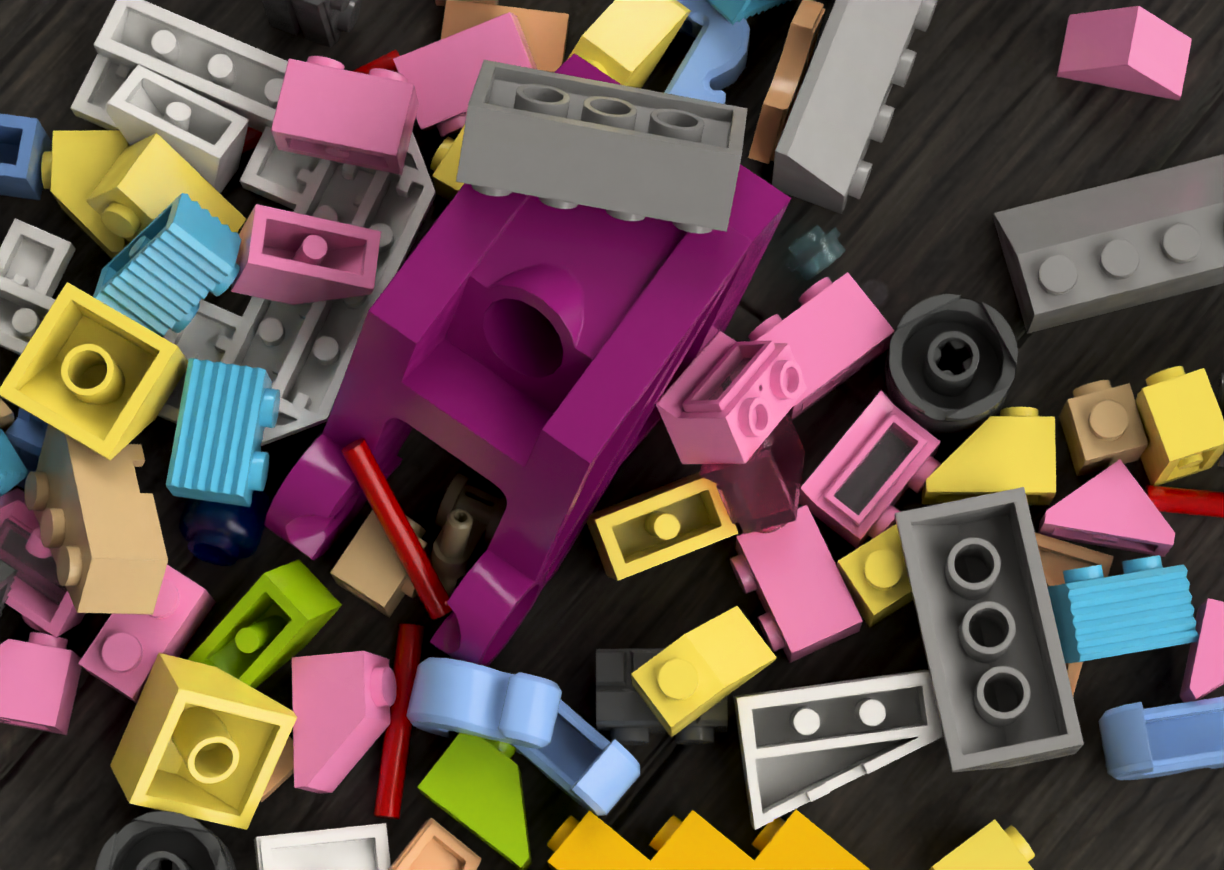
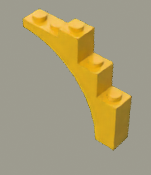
[547,809,870,870]

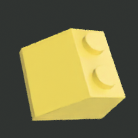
[0,282,188,460]
[110,653,297,830]

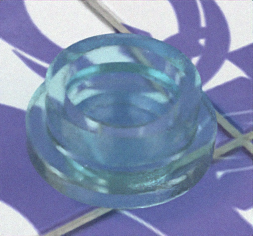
[786,224,846,281]

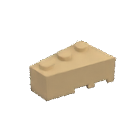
[24,425,168,615]

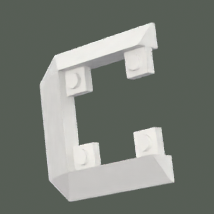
[0,0,436,446]

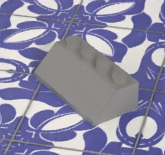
[772,0,938,214]
[456,60,748,234]
[993,154,1224,334]
[894,487,1084,772]

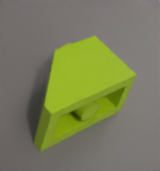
[188,559,342,689]
[417,733,532,870]

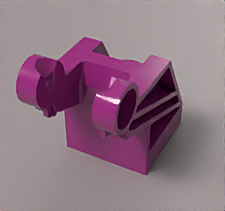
[264,53,791,667]

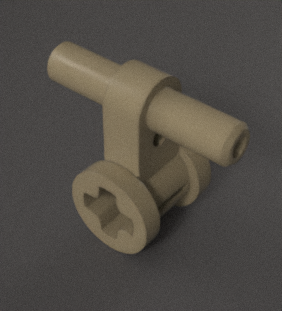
[430,473,507,598]

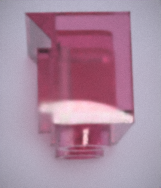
[700,412,805,534]

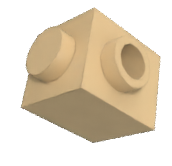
[1059,380,1148,476]
[330,510,431,618]

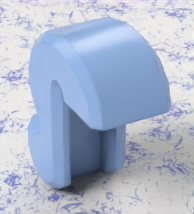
[664,0,750,104]
[406,657,562,749]
[1098,696,1224,780]
[511,700,640,816]

